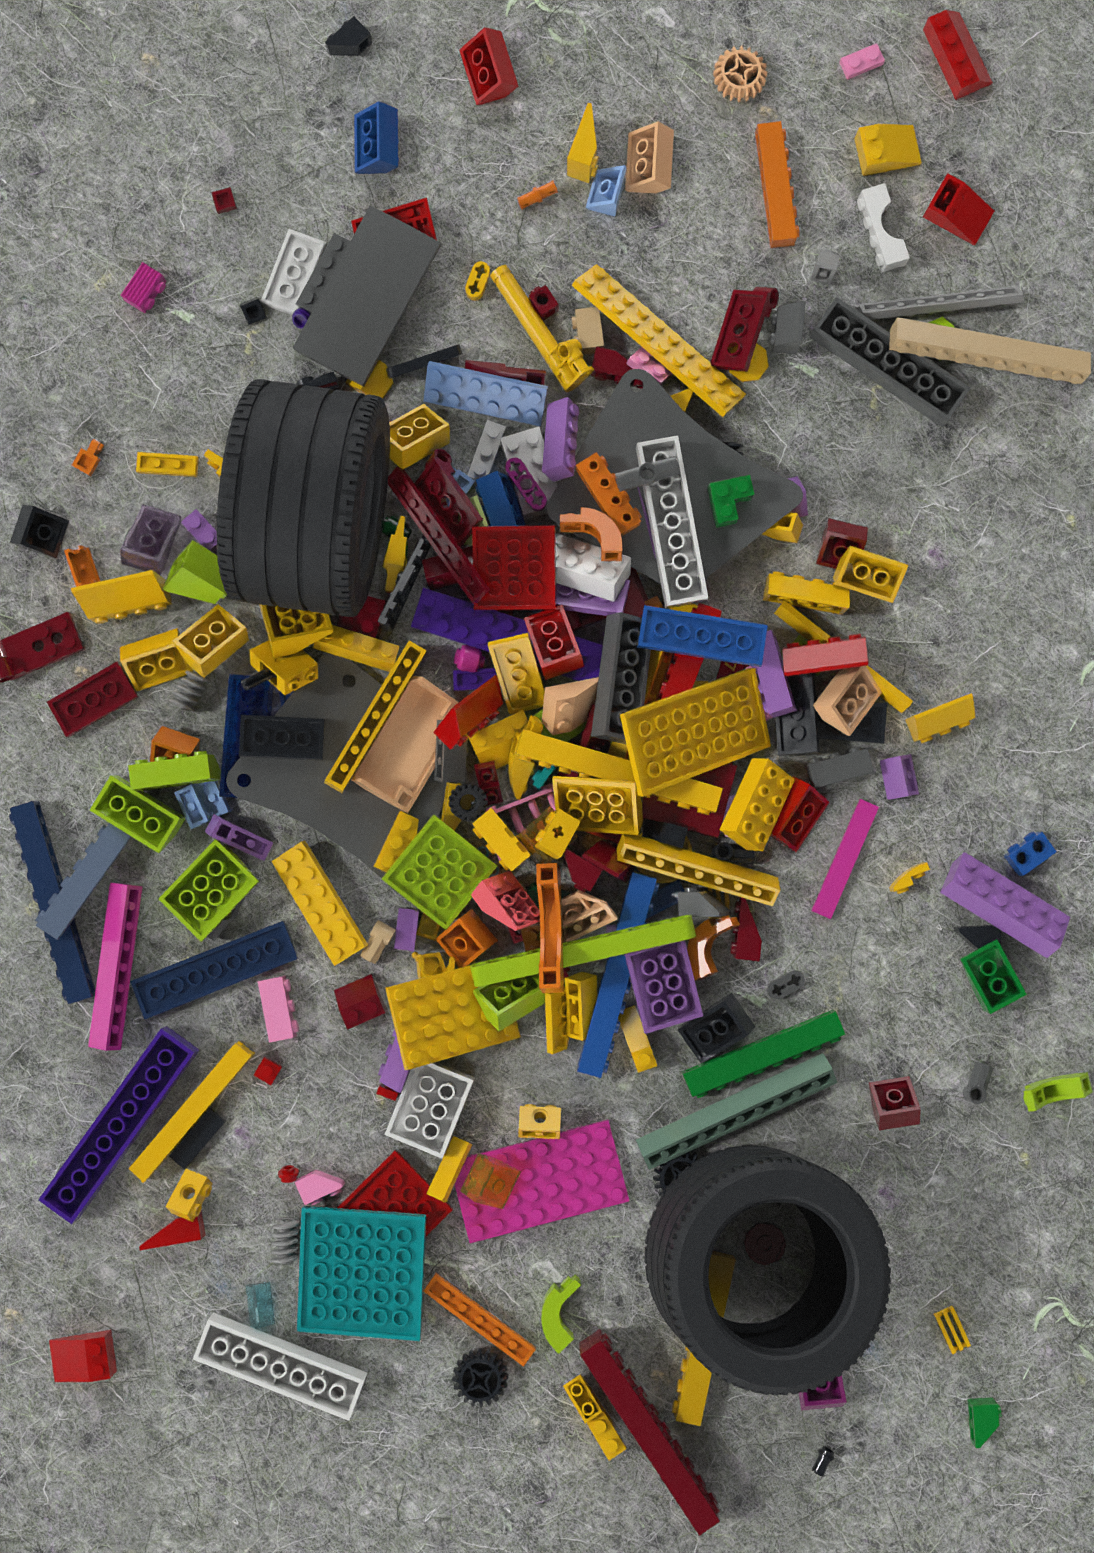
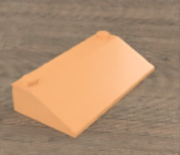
[351,676,459,814]

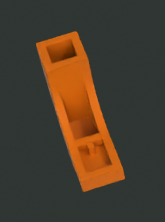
[560,507,622,561]
[687,915,740,981]

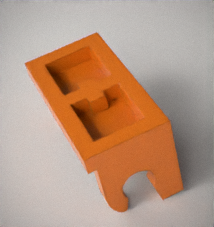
[64,545,101,587]

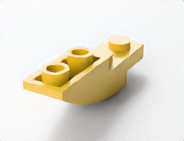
[509,715,543,800]
[563,1374,627,1461]

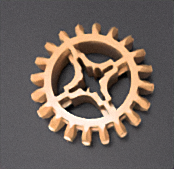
[713,46,767,103]

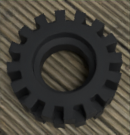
[448,783,488,821]

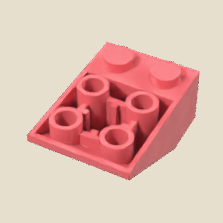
[471,871,540,931]

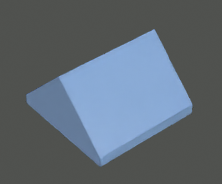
[586,165,627,217]

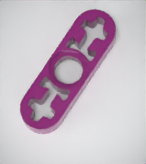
[505,457,547,512]

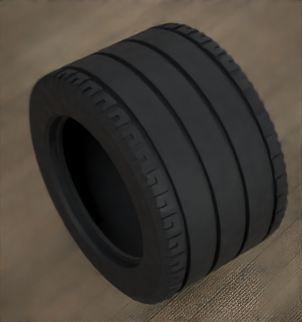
[216,379,390,617]
[644,1145,891,1395]

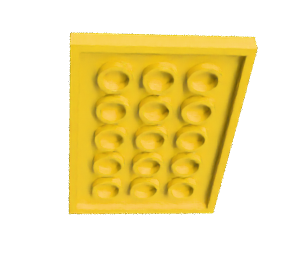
[385,965,520,1070]

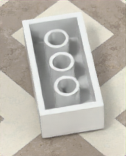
[500,427,557,520]
[555,533,631,602]

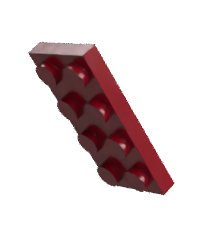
[47,662,139,738]

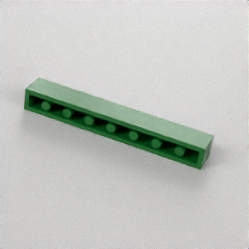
[681,1009,845,1098]

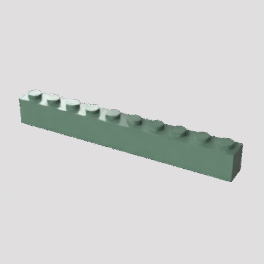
[636,1053,838,1170]

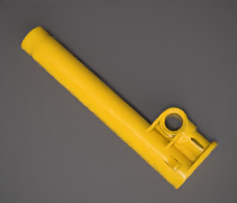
[490,265,594,393]

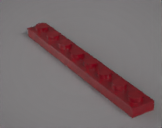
[388,466,490,603]

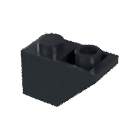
[325,16,372,56]

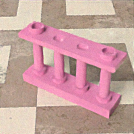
[485,783,559,861]

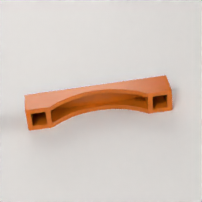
[536,863,564,993]

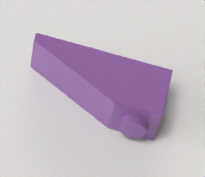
[205,814,273,861]

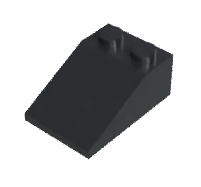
[678,993,756,1063]

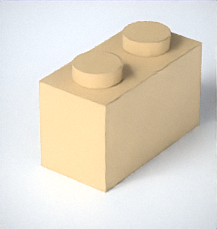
[571,307,604,355]

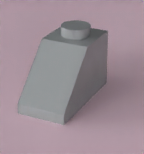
[810,250,840,285]

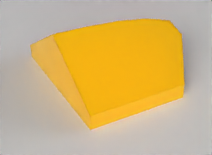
[345,360,394,398]

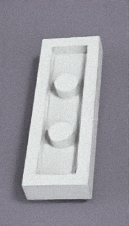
[468,420,506,481]

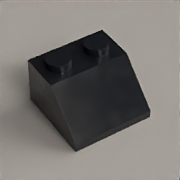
[10,505,69,558]

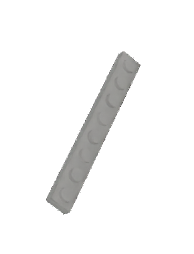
[858,286,1023,321]

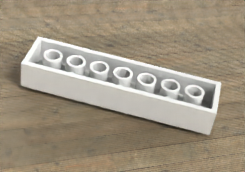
[636,435,708,609]
[193,1313,367,1421]

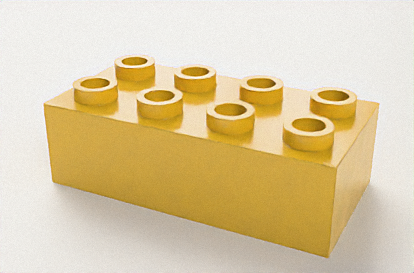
[720,758,795,851]

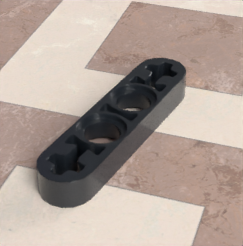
[386,344,463,379]

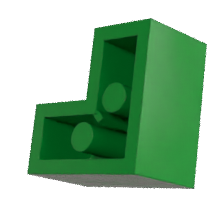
[707,475,755,528]

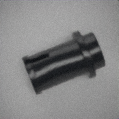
[812,1446,834,1477]

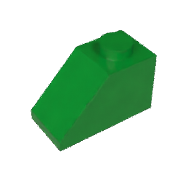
[967,1397,1002,1448]

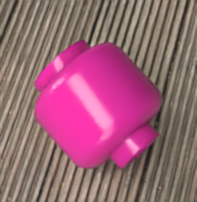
[454,645,485,673]

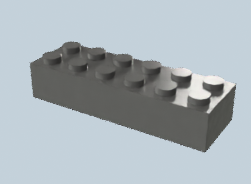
[591,612,651,744]

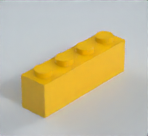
[313,625,400,672]

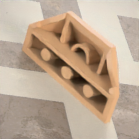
[561,890,618,942]

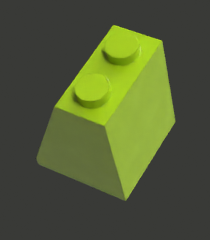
[163,540,227,604]

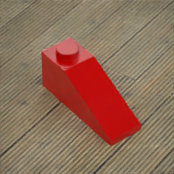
[139,1211,206,1251]

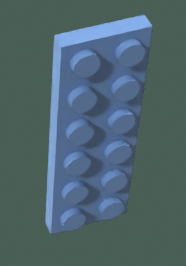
[423,361,548,426]

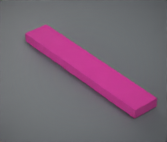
[811,799,879,919]

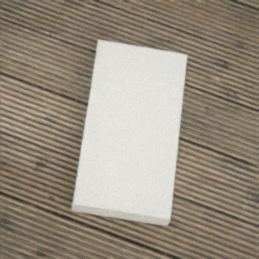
[260,229,327,315]

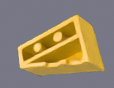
[472,808,532,872]

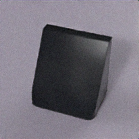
[240,297,267,325]

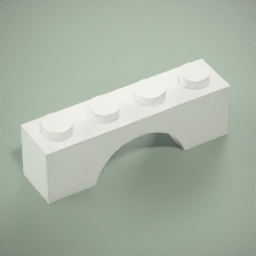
[857,183,910,272]

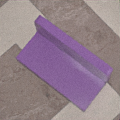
[880,754,919,800]
[394,908,419,952]

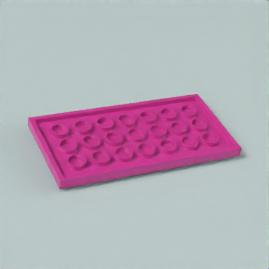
[455,1119,629,1243]

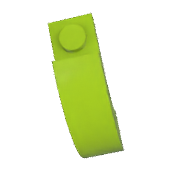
[1023,1072,1093,1112]
[541,1274,581,1354]

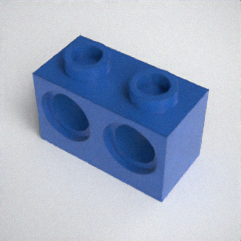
[1004,831,1057,876]

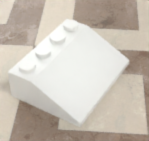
[385,1062,475,1158]

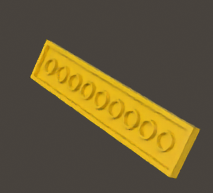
[572,264,746,417]

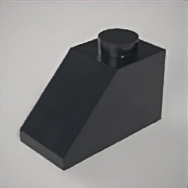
[642,819,688,849]
[954,925,1001,950]

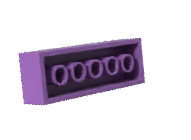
[940,852,1071,958]

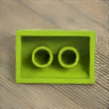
[473,974,545,1031]

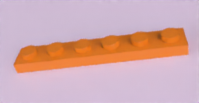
[423,1273,536,1367]

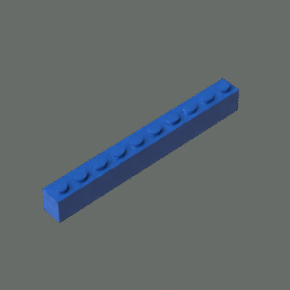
[577,871,659,1078]

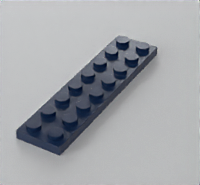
[130,921,299,1020]

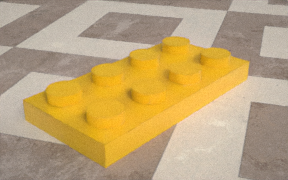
[488,633,545,715]

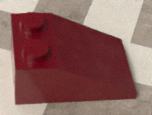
[582,839,636,883]

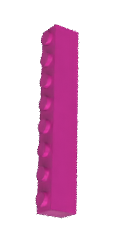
[88,883,143,1051]

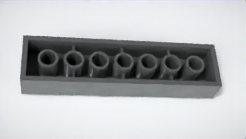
[810,297,970,427]

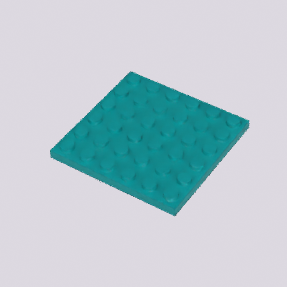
[297,1206,426,1341]

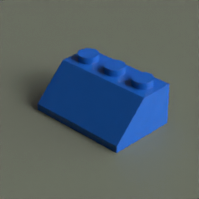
[354,101,399,174]
[475,471,526,526]

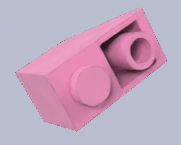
[294,1170,345,1205]

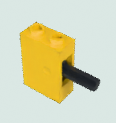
[241,640,318,695]

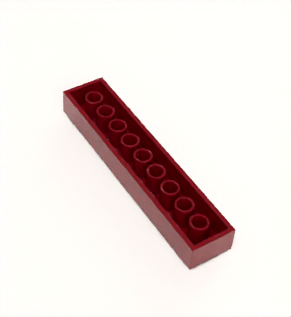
[579,1329,721,1536]

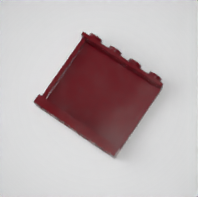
[642,761,737,838]

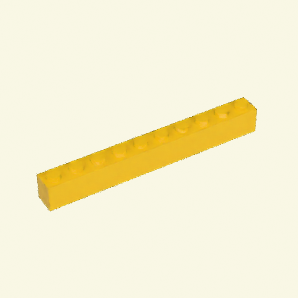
[515,729,723,815]

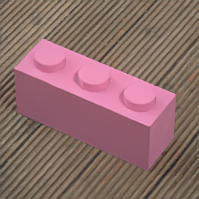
[258,975,299,1043]

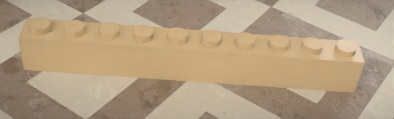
[889,317,1091,384]

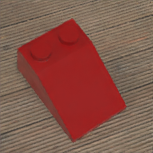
[524,605,584,680]
[49,1330,117,1382]

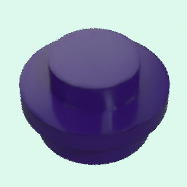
[292,308,311,329]

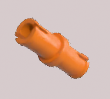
[517,180,558,210]

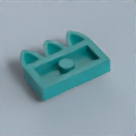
[532,765,557,791]

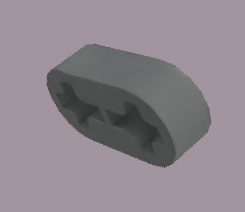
[767,970,805,999]

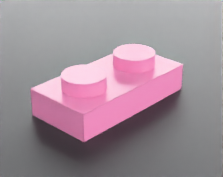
[839,43,885,80]

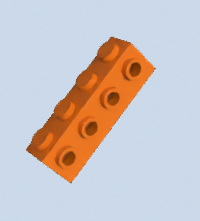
[575,452,642,537]

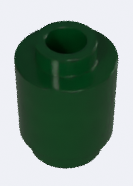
[382,516,412,540]

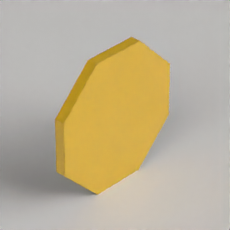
[729,343,769,382]

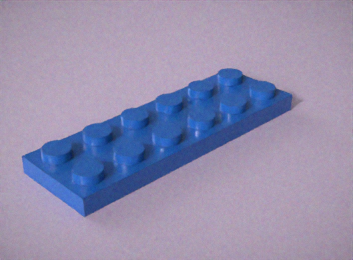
[638,605,768,667]

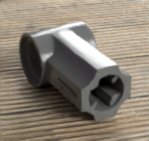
[963,1061,994,1104]

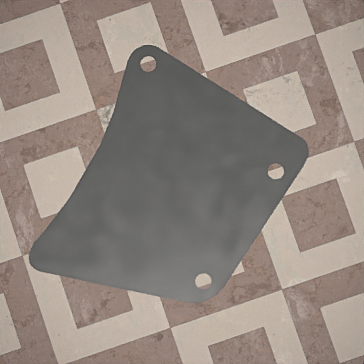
[546,369,803,584]
[226,653,447,892]

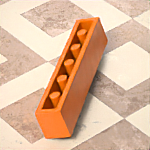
[755,121,799,248]

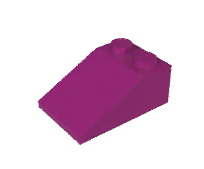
[799,1375,847,1411]

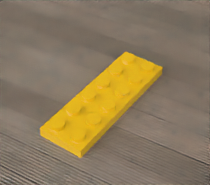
[271,840,368,966]

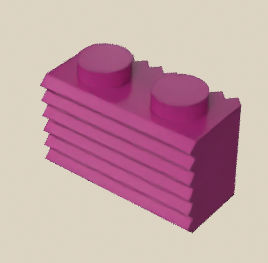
[120,262,166,314]

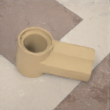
[360,920,396,964]

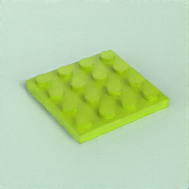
[381,814,497,930]

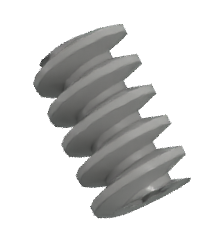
[168,667,211,712]
[271,1217,299,1264]

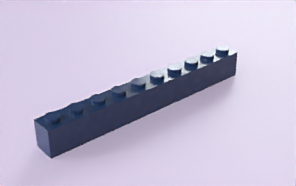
[9,801,96,1004]

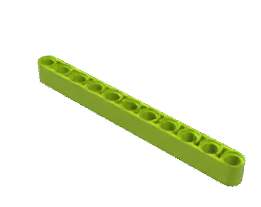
[470,915,696,987]

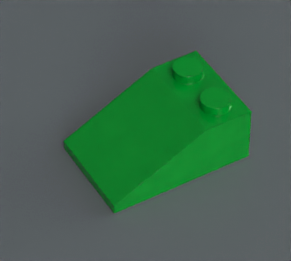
[960,939,1027,1014]

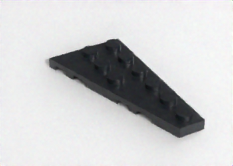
[377,534,431,634]

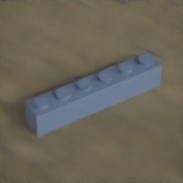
[35,823,131,940]

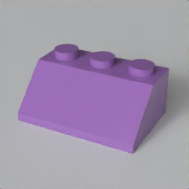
[378,1029,411,1093]

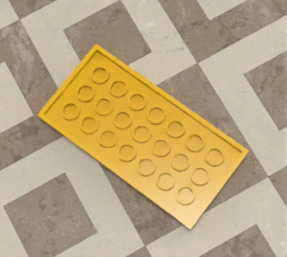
[620,668,771,796]

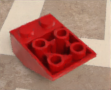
[923,173,995,246]

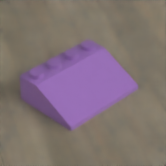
[625,940,703,1034]

